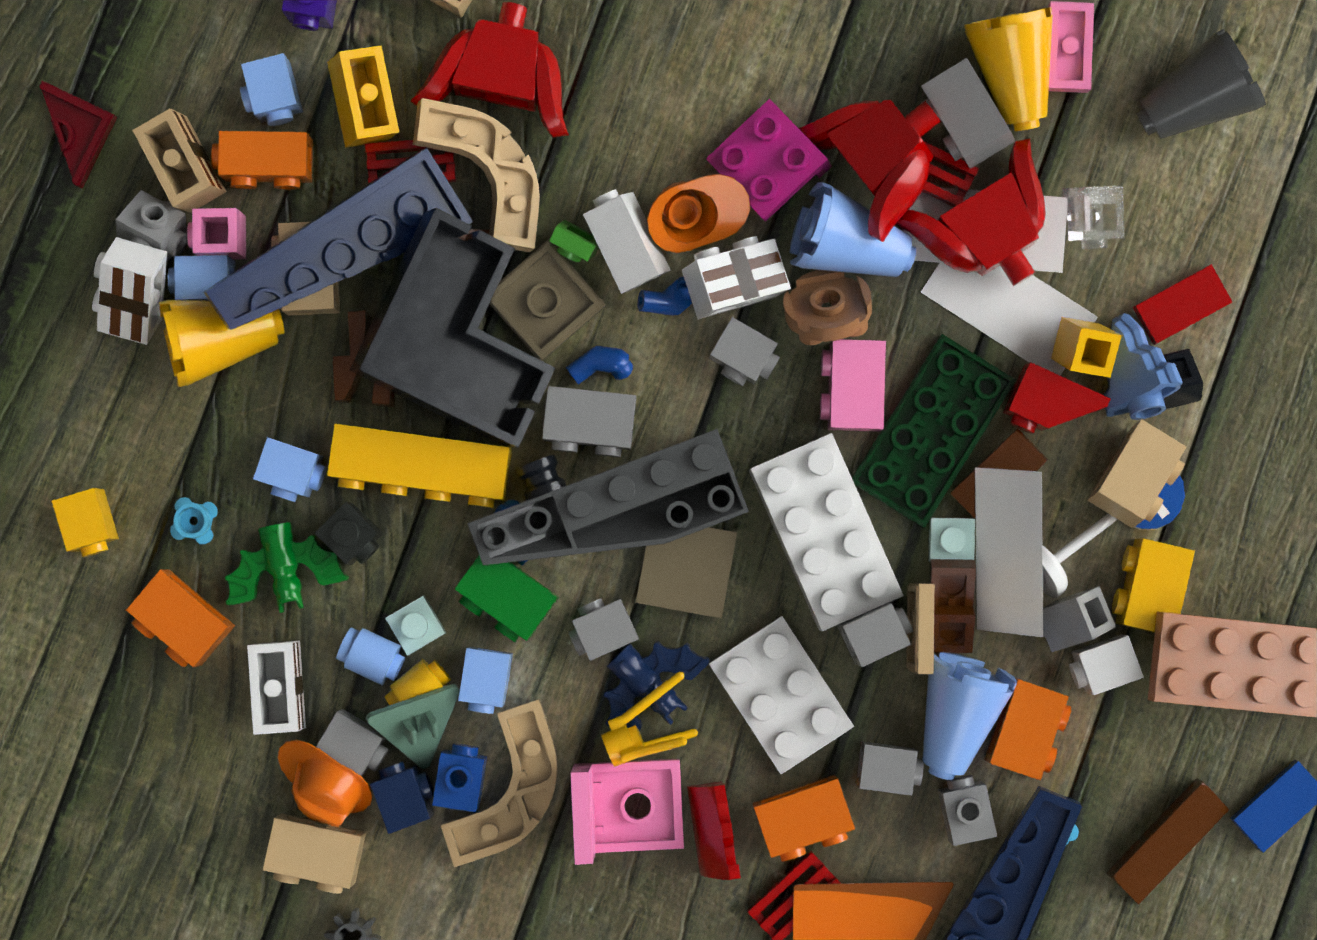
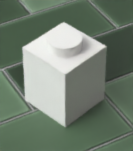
[1069,635,1144,695]

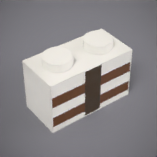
[682,236,791,320]
[92,237,167,345]
[247,640,306,735]

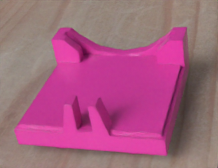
[706,98,832,222]

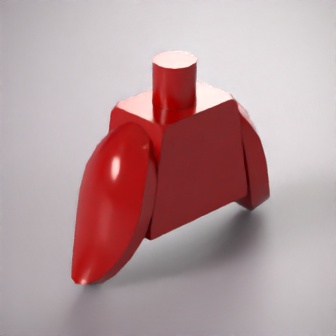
[410,2,569,138]
[799,99,941,242]
[896,138,1046,287]

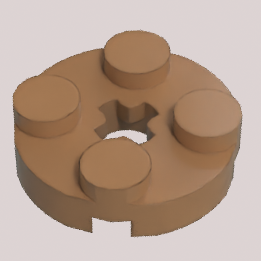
[783,270,872,346]

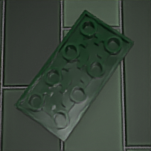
[852,334,1016,528]

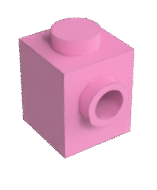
[187,208,246,259]

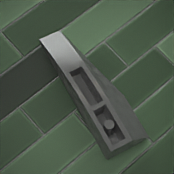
[467,429,749,566]

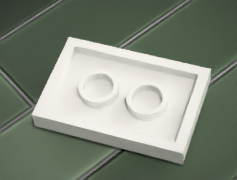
[709,616,854,774]

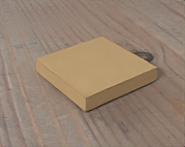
[906,583,935,674]

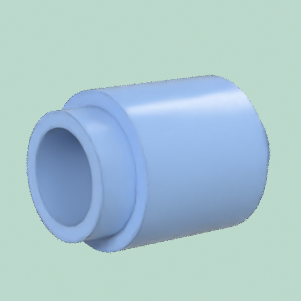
[336,627,405,685]

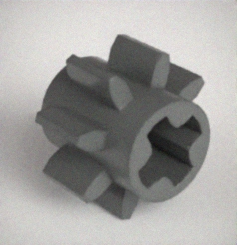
[324,908,381,940]

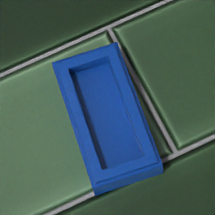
[1230,760,1317,853]

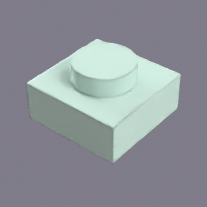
[928,518,975,562]
[385,595,446,656]

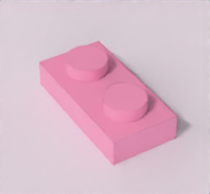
[1048,1,1094,93]

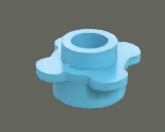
[170,497,218,544]

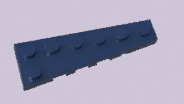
[203,148,473,330]
[943,786,1082,940]

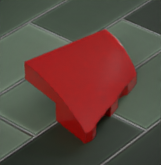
[687,781,741,880]

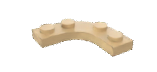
[413,98,540,252]
[441,699,558,867]

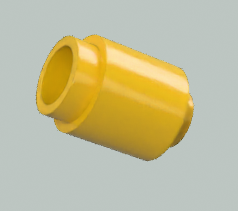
[384,659,451,705]

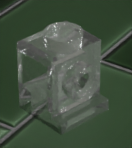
[1063,185,1124,249]

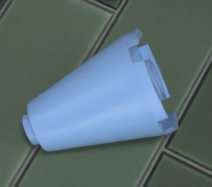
[790,182,916,277]
[922,652,1017,780]

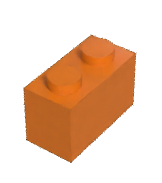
[126,569,236,667]
[984,678,1071,781]
[752,775,855,861]

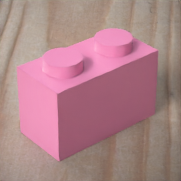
[820,340,886,431]

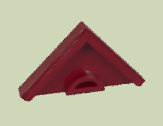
[39,81,117,189]

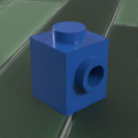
[432,743,488,812]

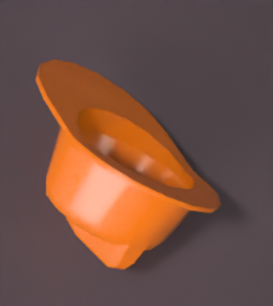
[647,174,750,253]
[278,740,373,827]

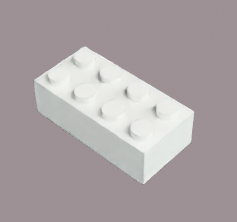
[749,433,904,631]

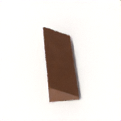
[1106,779,1229,905]

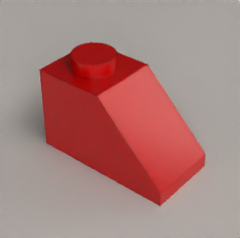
[1002,362,1111,434]

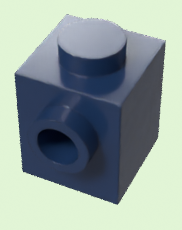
[370,761,434,834]

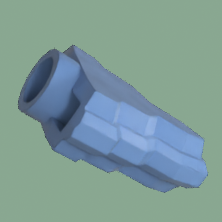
[1103,313,1183,420]

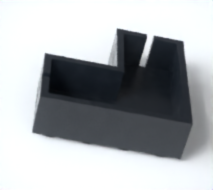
[349,208,555,448]

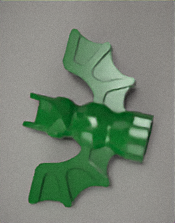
[225,522,349,613]

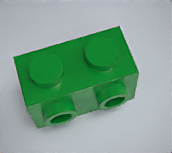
[455,556,559,642]

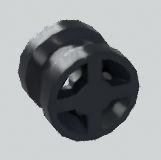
[515,454,567,501]

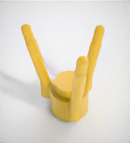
[601,671,698,767]

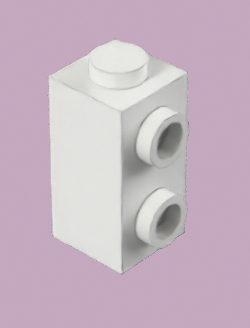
[583,189,671,294]

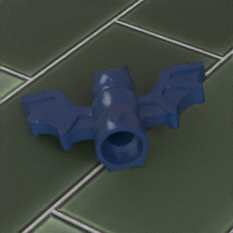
[604,641,710,731]

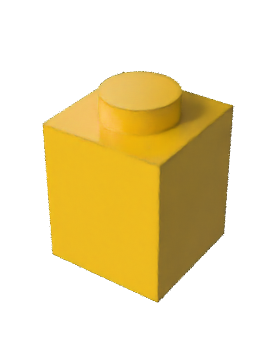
[1051,317,1122,378]
[52,488,119,557]

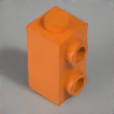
[211,131,313,190]

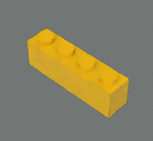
[327,424,512,508]

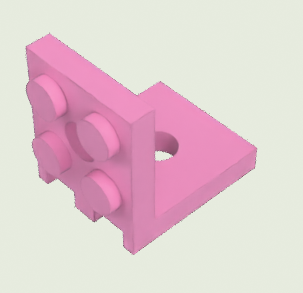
[570,759,684,865]

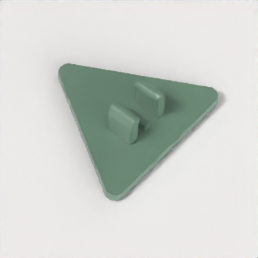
[366,684,460,769]

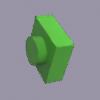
[549,220,599,262]

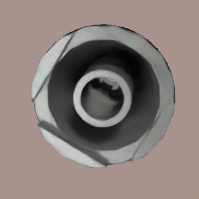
[1136,29,1266,139]

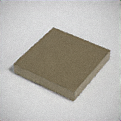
[489,239,606,361]
[635,527,737,619]

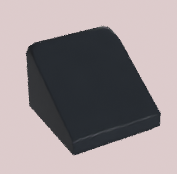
[1163,349,1203,409]

